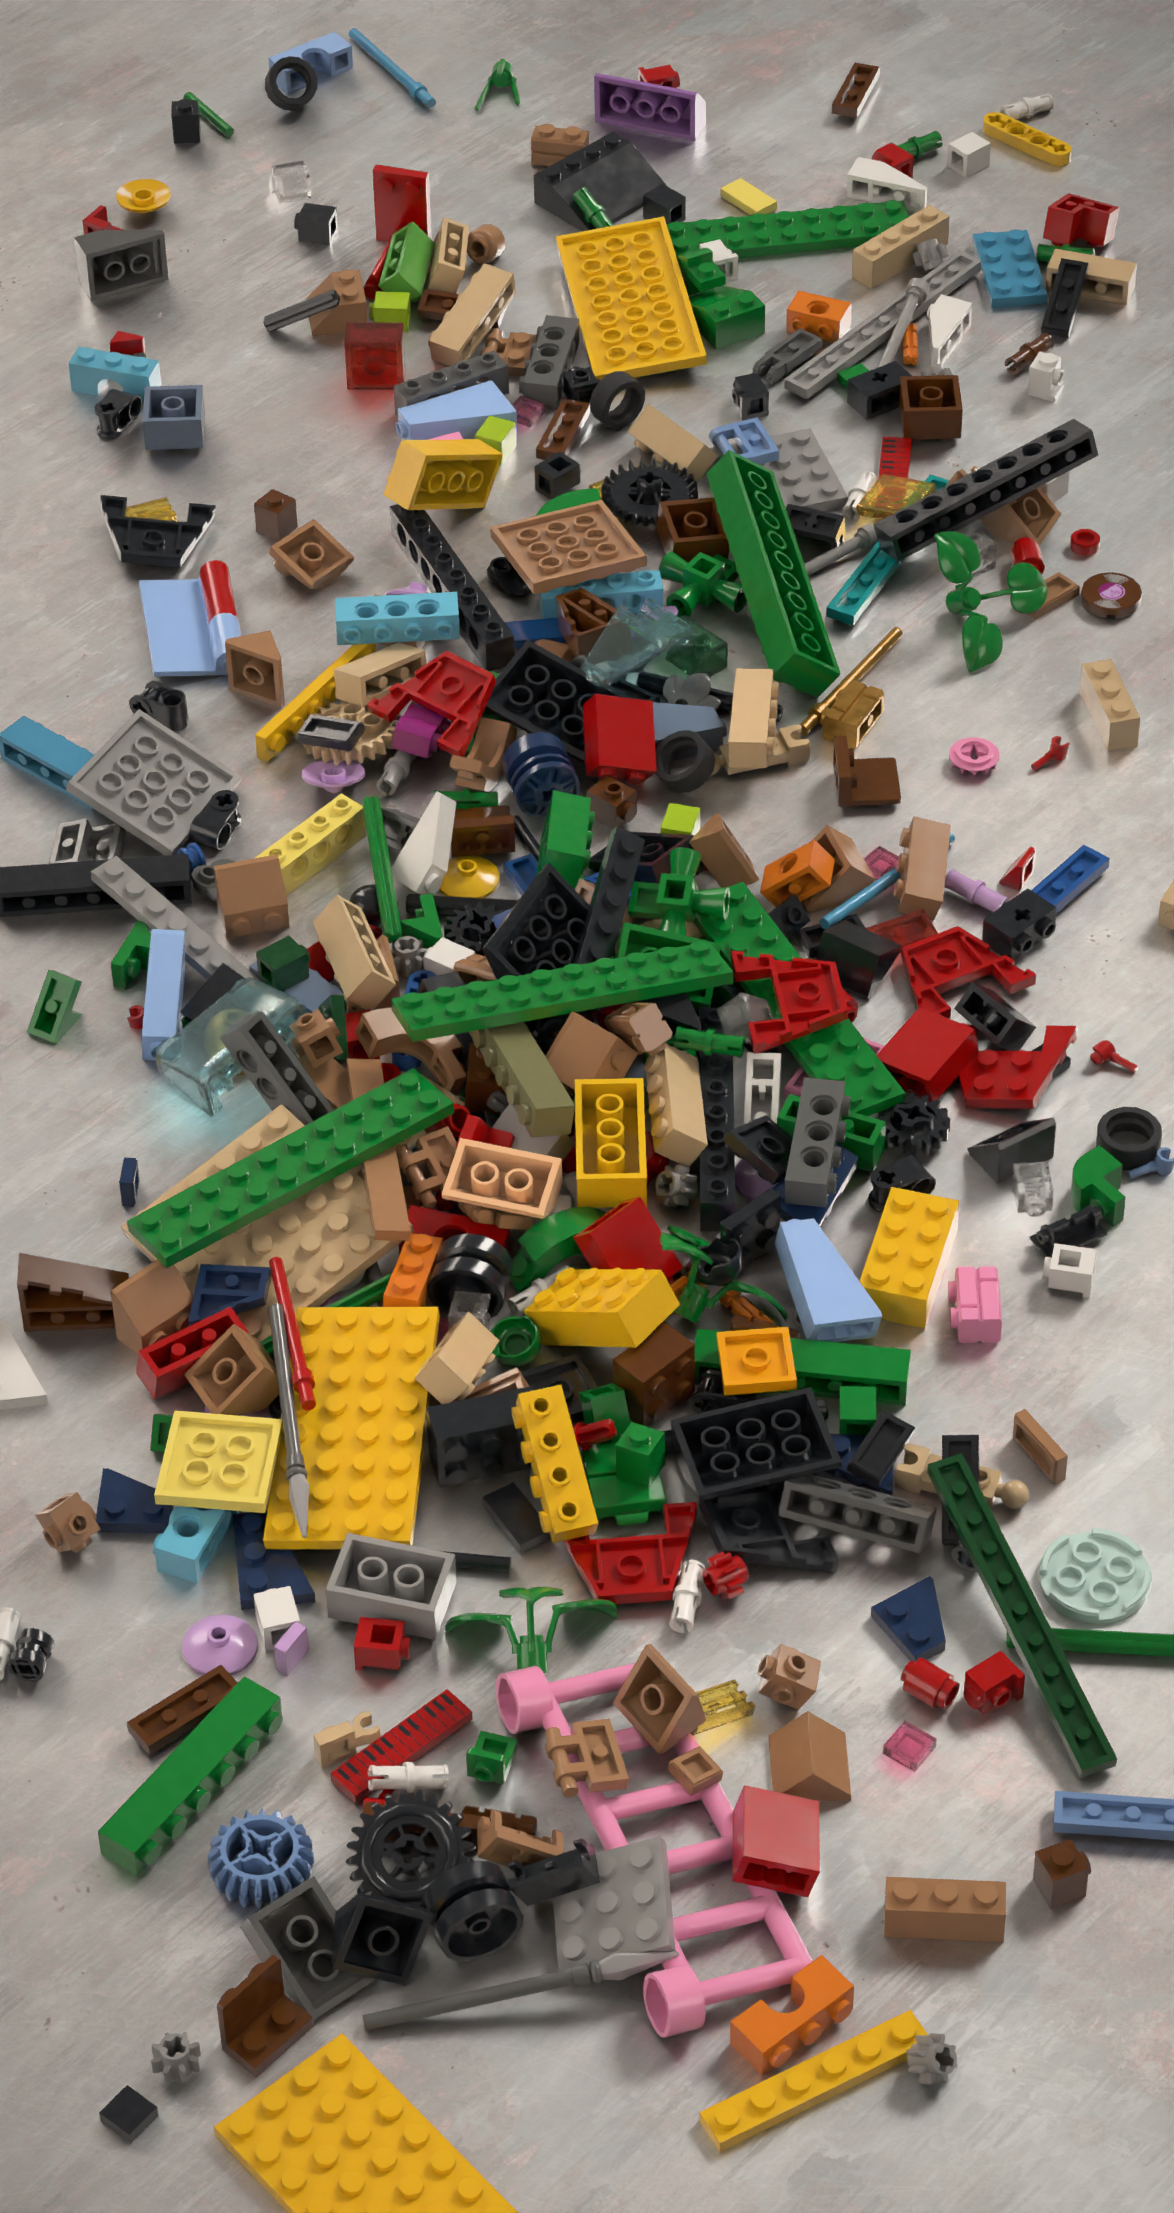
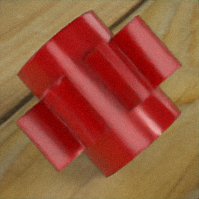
[703,1551,749,1600]

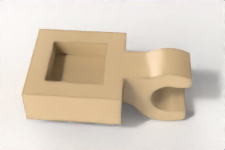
[313,1711,381,1769]

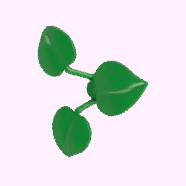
[934,531,1048,672]
[660,1225,788,1324]
[445,1587,617,1674]

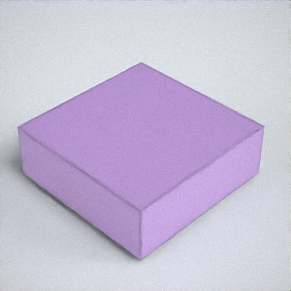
[274,1622,309,1676]

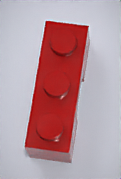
[399,1205,512,1255]

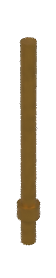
[799,627,903,736]

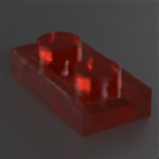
[865,909,938,953]

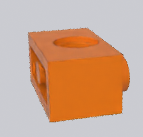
[786,290,851,343]
[760,840,835,907]

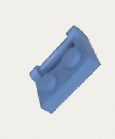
[709,417,779,465]

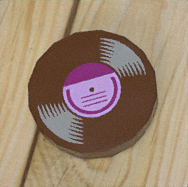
[1081,572,1142,618]

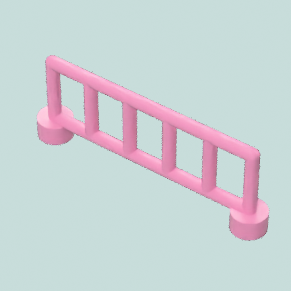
[496,1663,813,2038]

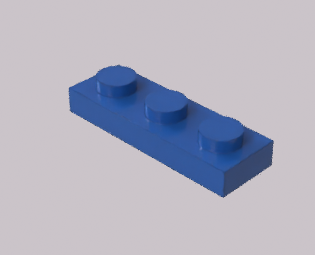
[1031,845,1110,914]

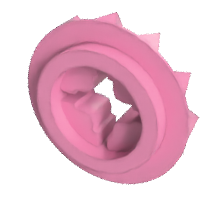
[949,738,1000,776]

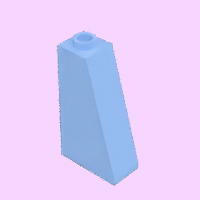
[395,380,517,440]
[142,929,186,1061]
[774,1218,882,1342]

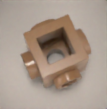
[289,1009,343,1068]
[35,1492,100,1553]
[757,1644,821,1710]

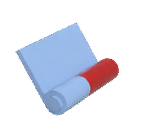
[139,560,241,677]

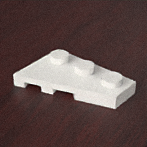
[0,1320,48,1410]

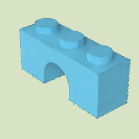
[68,347,161,404]

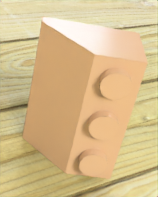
[441,1138,563,1219]

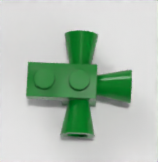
[658,551,747,620]
[628,847,730,936]

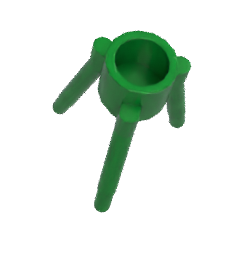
[474,58,520,111]

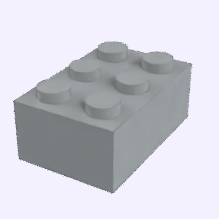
[326,1533,457,1640]

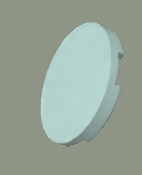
[1039,1528,1152,1624]

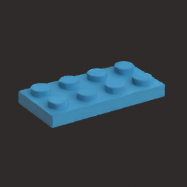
[972,229,1047,308]

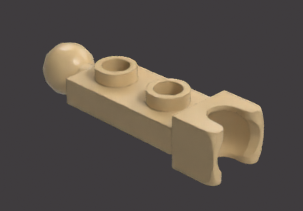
[711,725,810,776]
[895,1444,1029,1509]

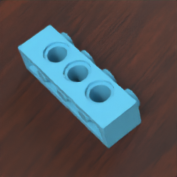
[540,570,663,620]
[335,592,460,645]
[153,1506,241,1584]

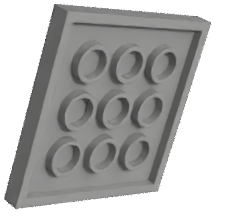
[707,428,848,511]
[66,709,242,856]

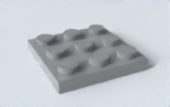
[553,1837,676,1972]

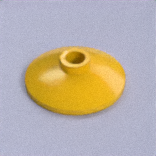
[116,179,171,213]
[439,856,500,898]

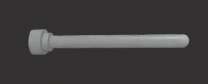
[877,278,930,368]
[804,523,878,575]

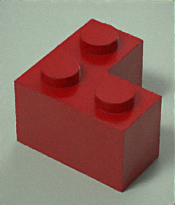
[1043,193,1119,247]

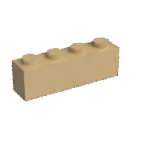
[852,205,950,289]
[428,263,516,366]
[729,668,779,768]
[312,895,396,1011]
[644,1044,708,1167]

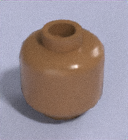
[467,224,505,264]

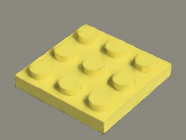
[154,1411,283,1513]

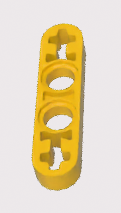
[983,112,1072,166]

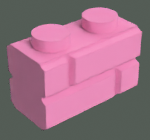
[948,1266,1002,1343]

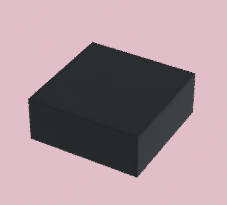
[99,2085,159,2144]

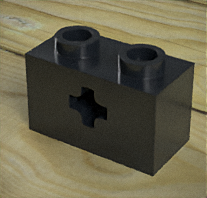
[847,361,912,420]
[982,888,1057,960]
[954,982,1036,1051]

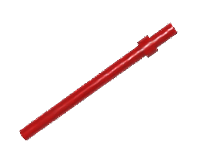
[269,1257,316,1411]

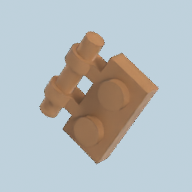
[480,328,537,377]
[396,1126,457,1208]
[457,1201,534,1230]
[545,1719,629,1797]

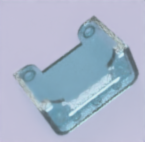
[580,598,697,687]
[156,977,306,1117]

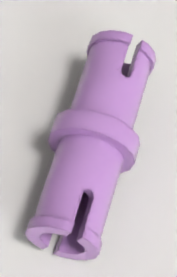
[944,869,1009,912]

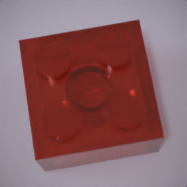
[344,322,406,390]

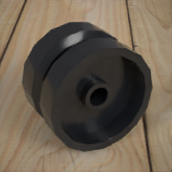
[428,1233,513,1322]
[422,1861,524,1961]

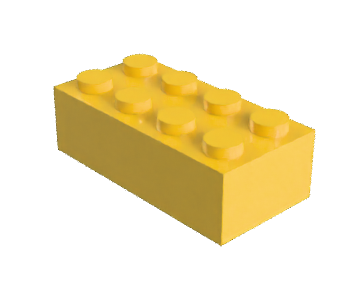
[383,439,503,510]
[574,1078,647,1208]
[859,1187,959,1329]
[524,1268,680,1348]

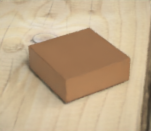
[668,1746,723,1796]

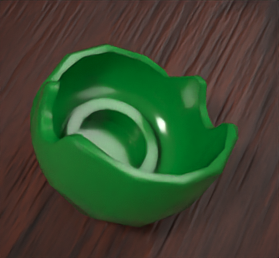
[490,1316,542,1368]

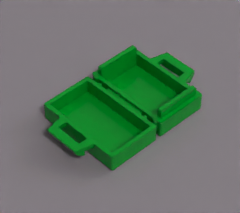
[582,1440,667,1526]

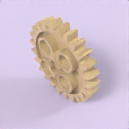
[303,699,401,765]

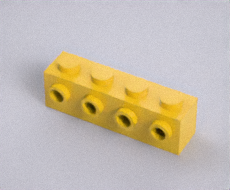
[512,1385,598,1543]

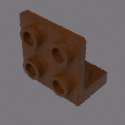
[833,736,901,806]
[451,805,515,857]
[217,1954,314,2078]

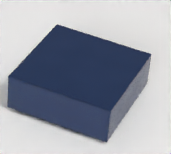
[119,1157,140,1206]

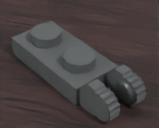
[752,328,823,385]

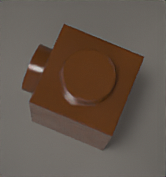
[254,489,298,542]
[587,776,637,829]
[1033,1839,1091,1909]

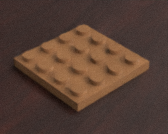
[490,500,647,594]

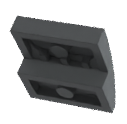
[49,818,126,864]

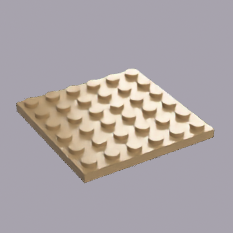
[121,1104,414,1341]

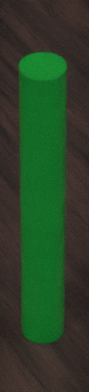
[183,92,234,137]

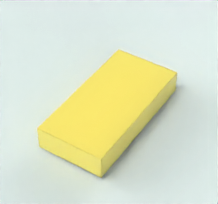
[720,178,777,216]

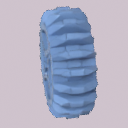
[207,1808,314,1910]

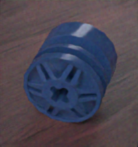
[502,732,580,818]

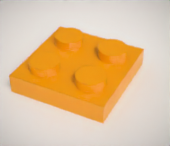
[717,1327,797,1395]

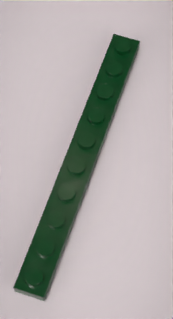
[927,1453,1117,1778]

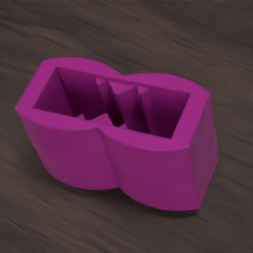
[392,702,452,758]

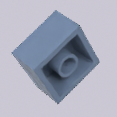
[143,385,205,450]

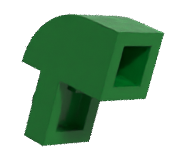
[677,248,726,296]
[1070,1145,1126,1227]

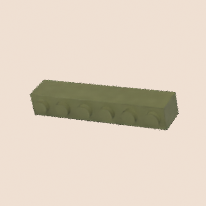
[469,1022,575,1138]

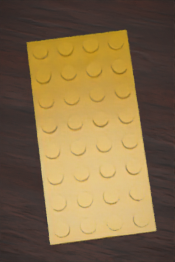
[555,216,707,381]
[263,1307,440,1549]
[214,2033,519,2213]

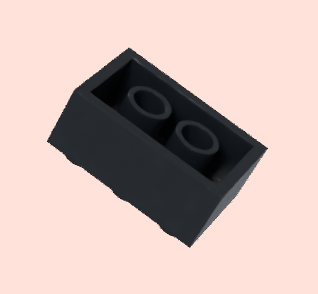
[427,1386,534,1487]

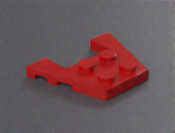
[367,650,496,757]
[901,926,1036,1018]
[731,951,848,1054]
[958,1025,1078,1109]
[563,1502,697,1604]

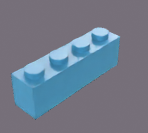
[0,716,94,809]

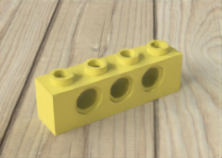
[255,793,367,896]

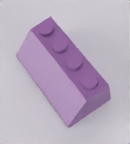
[594,73,706,141]

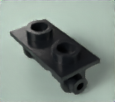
[768,894,811,939]
[1030,1205,1107,1257]

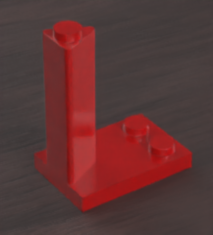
[363,164,432,299]

